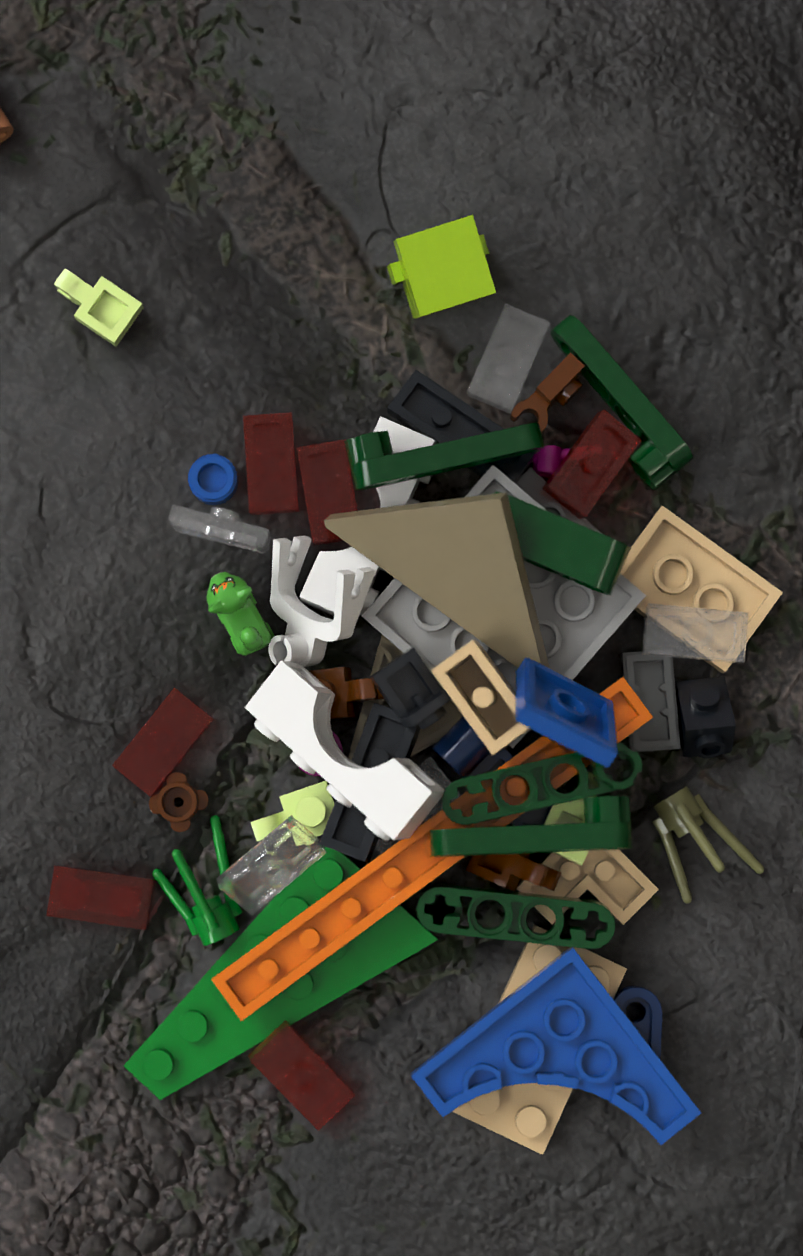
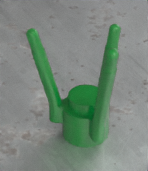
[152,815,243,946]

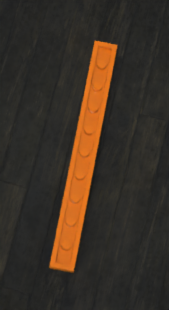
[211,677,653,1021]

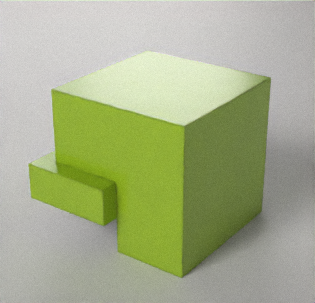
[387,215,496,319]

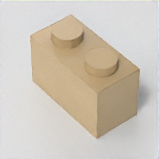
[431,640,531,755]

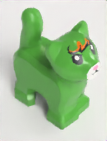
[206,572,275,656]

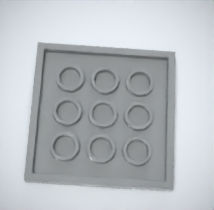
[362,465,646,748]

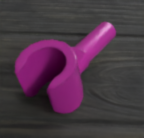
[533,444,601,477]

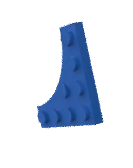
[411,947,701,1145]

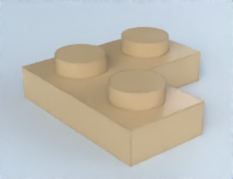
[516,850,659,925]

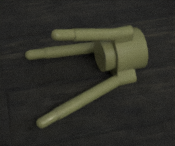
[652,786,764,904]

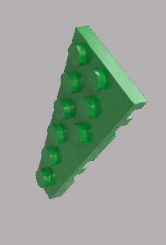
[123,845,438,1100]

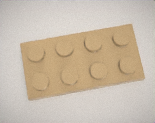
[452,924,627,1155]

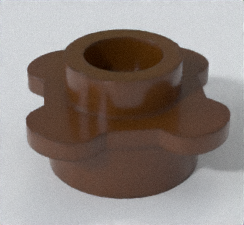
[149,772,209,832]

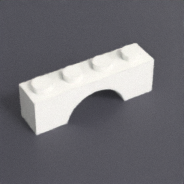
[299,416,435,621]
[245,660,445,841]

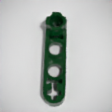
[550,315,693,490]
[344,423,545,491]
[442,743,642,825]
[430,796,632,857]
[416,882,615,949]

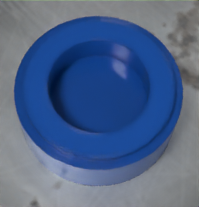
[188,454,238,505]

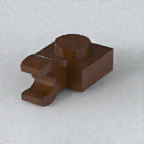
[510,352,585,434]
[309,667,384,720]
[466,853,562,891]

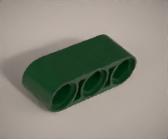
[493,491,631,596]

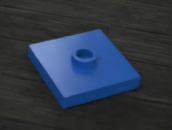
[515,658,618,768]

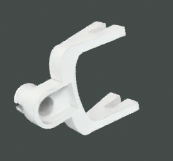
[268,536,376,667]

